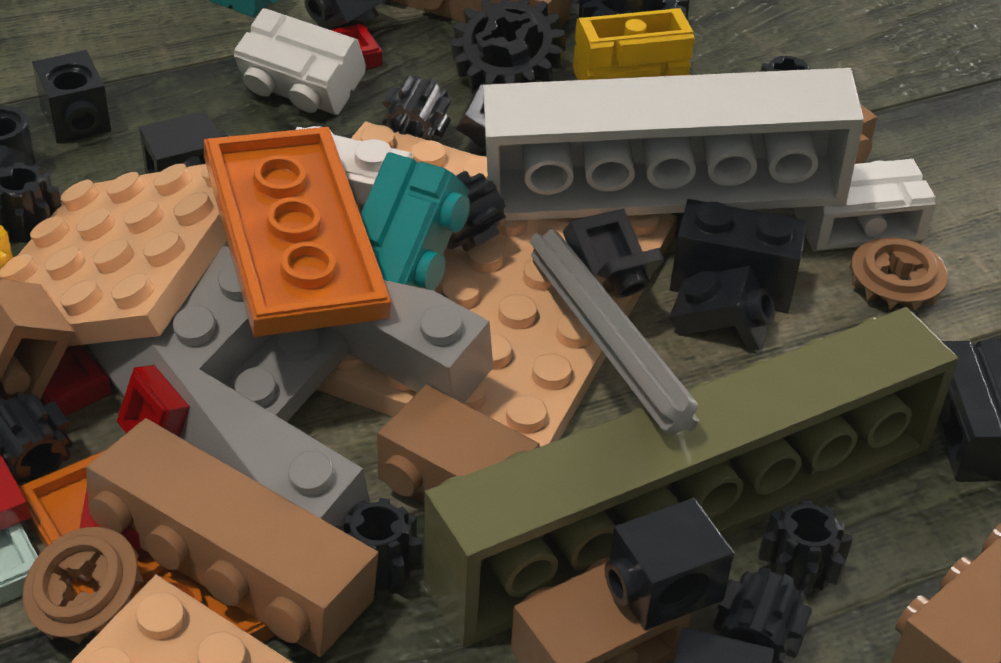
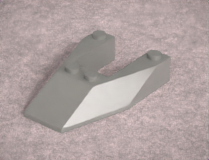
[85,246,493,526]

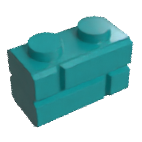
[360,152,470,291]

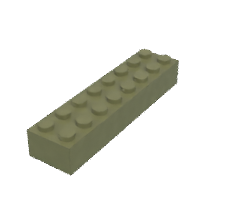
[424,307,959,649]

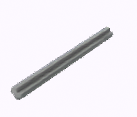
[530,229,699,436]

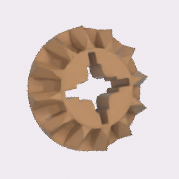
[850,237,948,312]
[23,527,144,644]

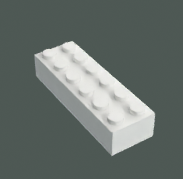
[483,68,864,221]

